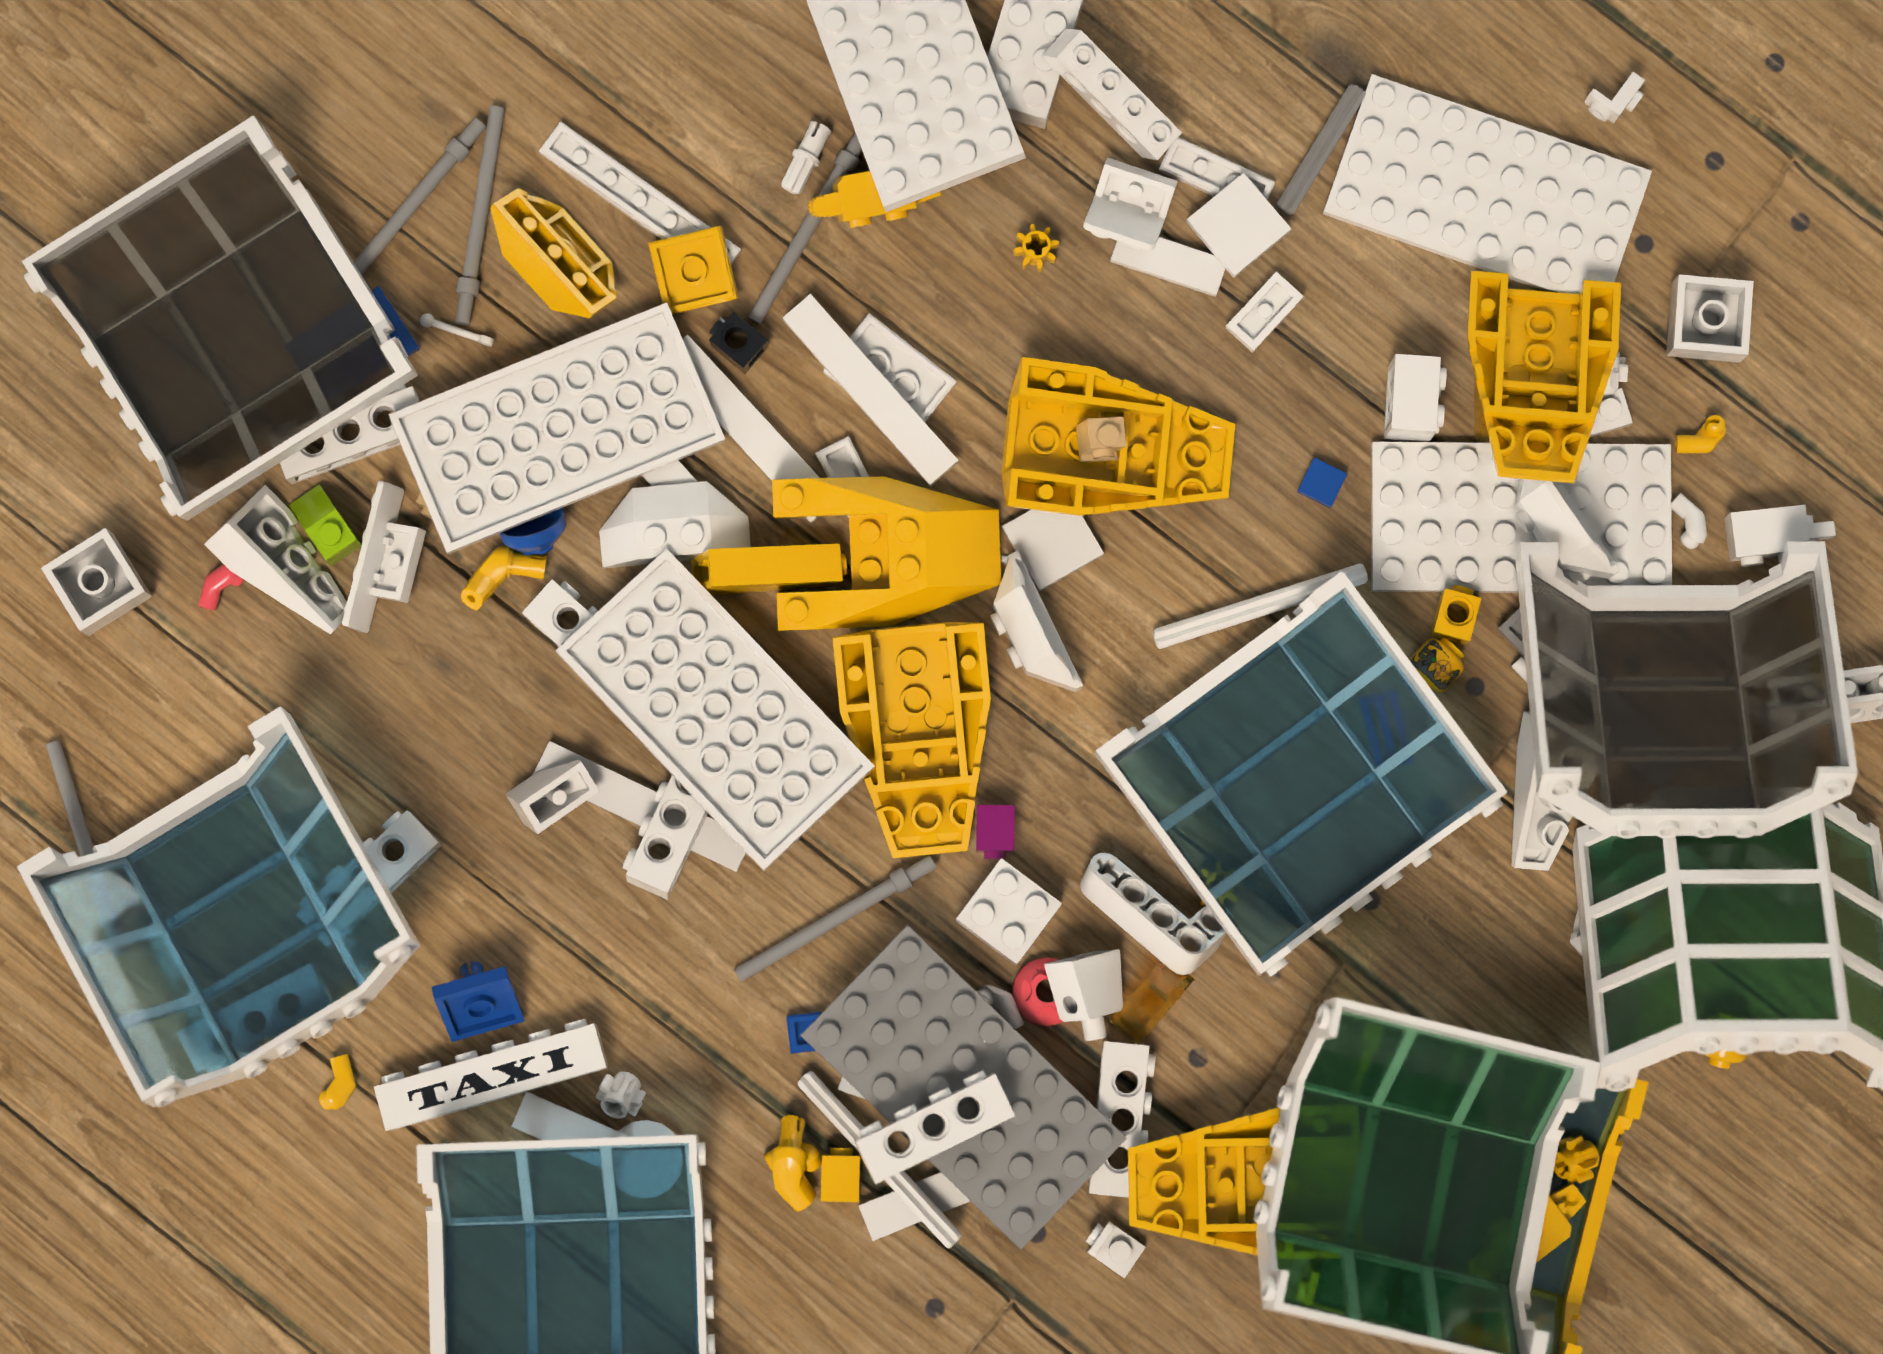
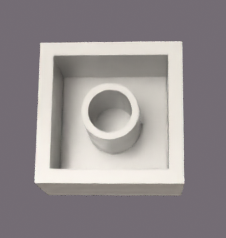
[1666,275,1754,363]
[1384,354,1447,442]
[41,528,152,637]
[956,858,1062,966]

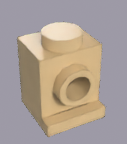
[1076,417,1126,463]

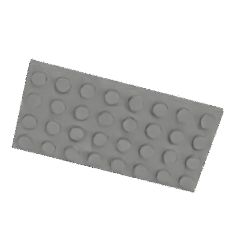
[800,925,1127,1249]

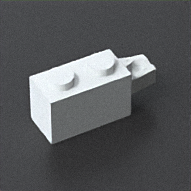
[1724,505,1836,567]

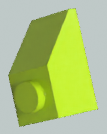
[289,484,362,566]

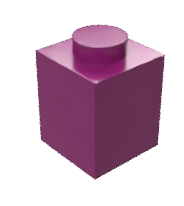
[976,805,1015,860]

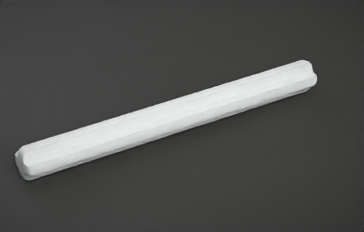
[1153,563,1368,649]
[798,1071,962,1248]

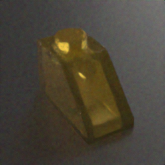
[1109,961,1194,1045]

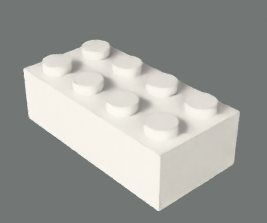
[987,0,1084,129]

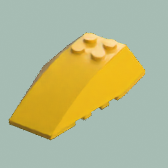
[1467,271,1621,483]
[1001,357,1235,516]
[833,622,991,858]
[1128,1105,1363,1262]

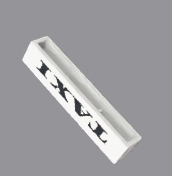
[374,1019,609,1131]

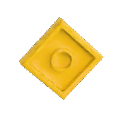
[648,226,739,314]

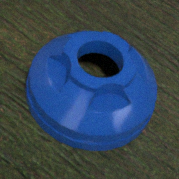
[499,508,566,556]

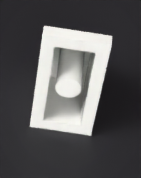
[505,760,600,834]

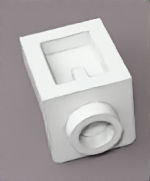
[1085,1221,1146,1279]

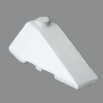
[204,485,347,634]
[1511,711,1610,871]

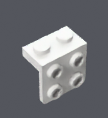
[1083,157,1178,251]

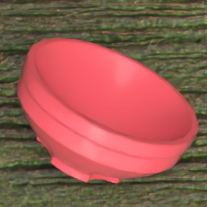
[1012,957,1063,1026]

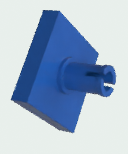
[432,961,525,1042]

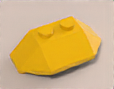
[490,188,617,318]

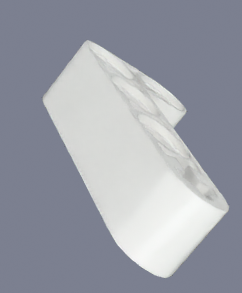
[1080,853,1231,975]

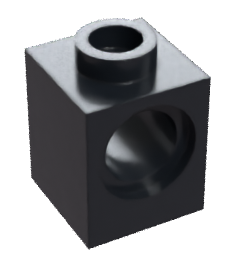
[709,311,769,374]

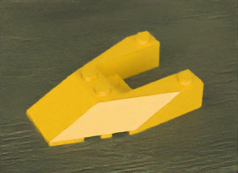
[772,476,1001,631]

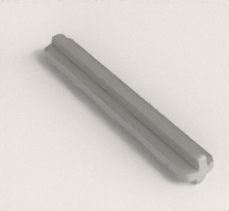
[1277,84,1366,216]

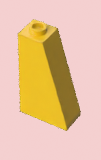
[691,543,847,596]

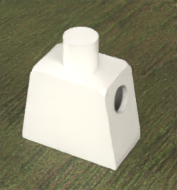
[1044,949,1123,1041]

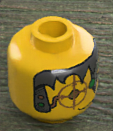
[1409,637,1464,693]

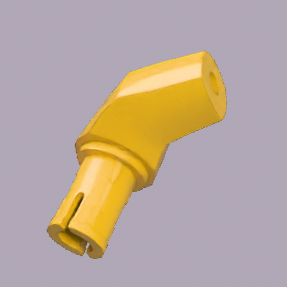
[461,545,547,611]
[772,1115,816,1212]

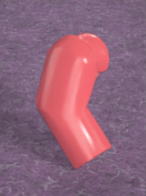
[198,564,244,611]

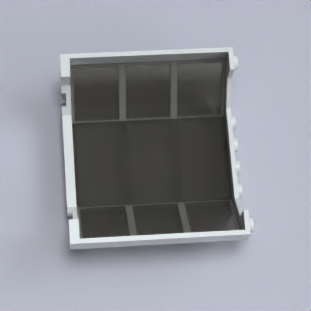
[22,115,418,521]
[1516,541,1858,838]

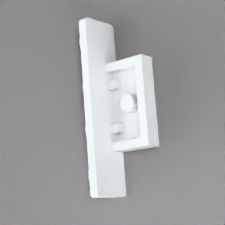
[342,481,426,633]

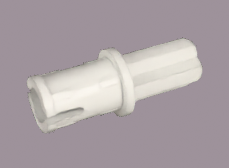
[781,121,832,194]

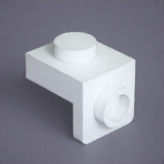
[1584,72,1645,124]

